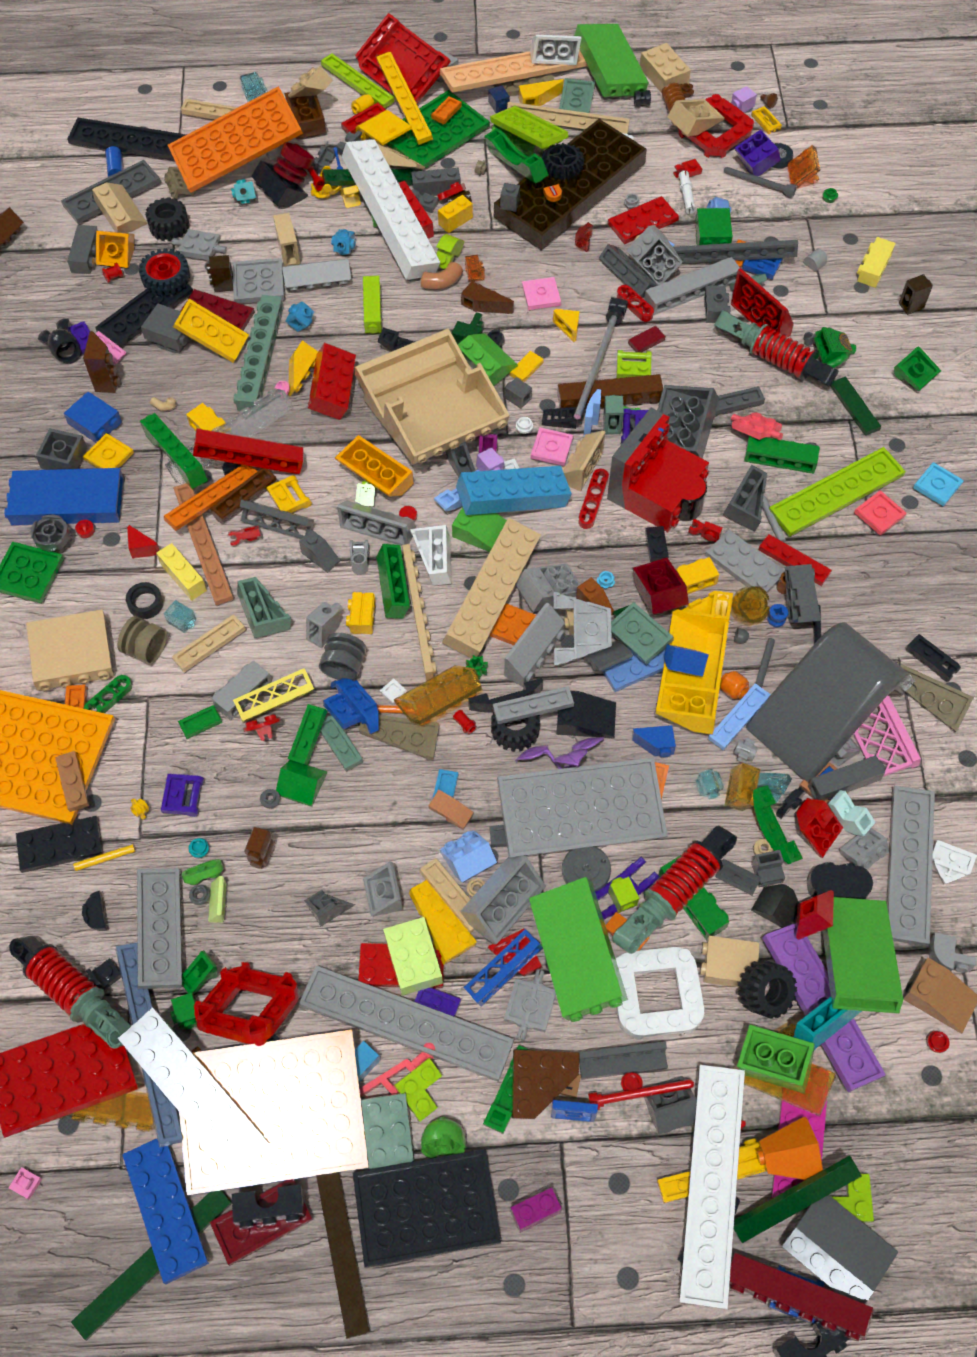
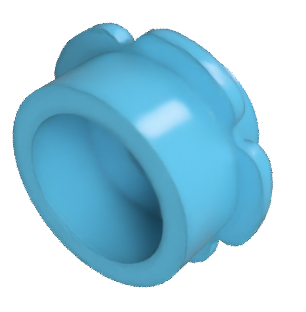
[597,571,615,589]

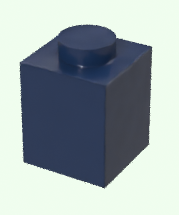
[488,85,510,113]

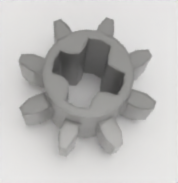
[734,738,758,764]

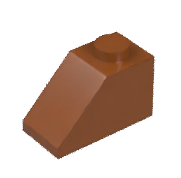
[576,577,614,616]

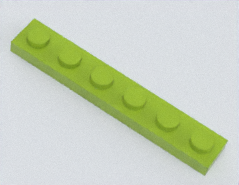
[321,53,394,108]

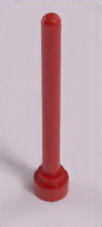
[295,143,324,191]
[588,1079,694,1110]

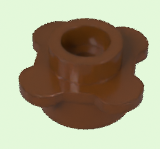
[679,83,694,98]

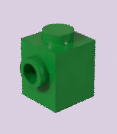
[170,992,197,1030]

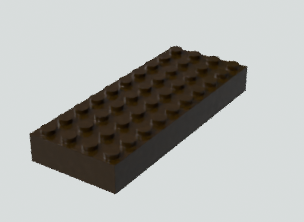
[494,119,647,250]

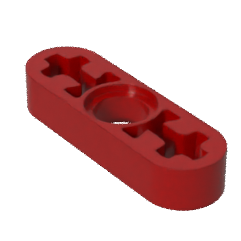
[617,285,654,322]

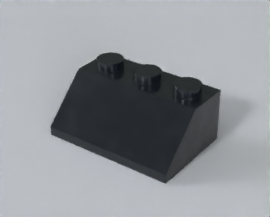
[251,160,308,207]

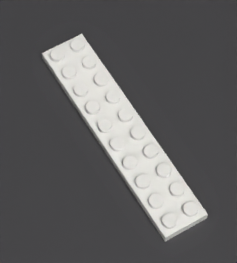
[680,1065,745,1310]

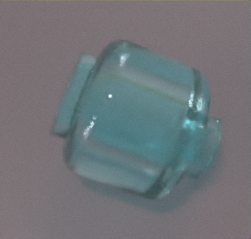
[695,769,724,799]

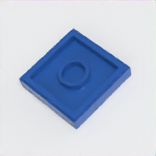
[551,1100,598,1122]

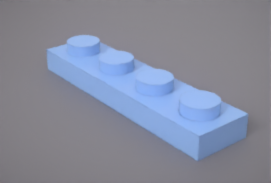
[708,684,771,751]

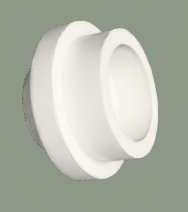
[516,417,533,434]

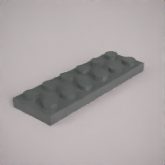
[61,160,161,224]

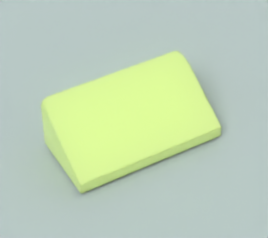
[208,876,227,923]

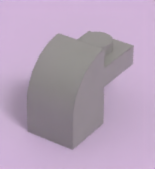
[929,933,976,973]

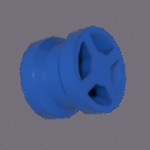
[767,604,788,627]

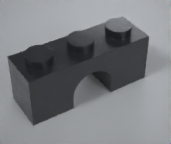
[232,1184,305,1229]
[772,1321,850,1357]

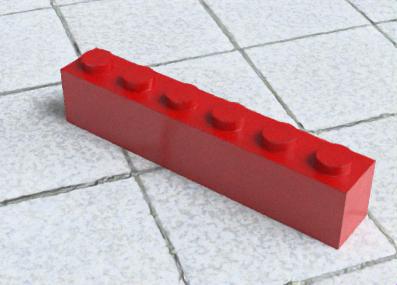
[193,428,303,475]

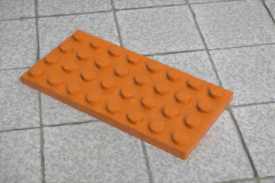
[168,86,303,193]

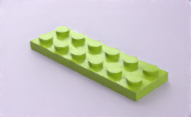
[490,106,569,149]

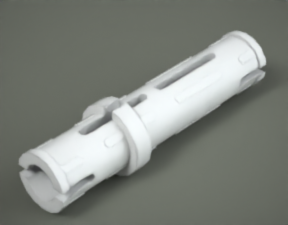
[679,171,696,214]

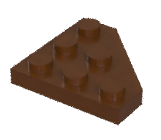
[512,1050,579,1119]

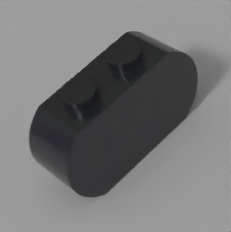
[807,862,873,899]

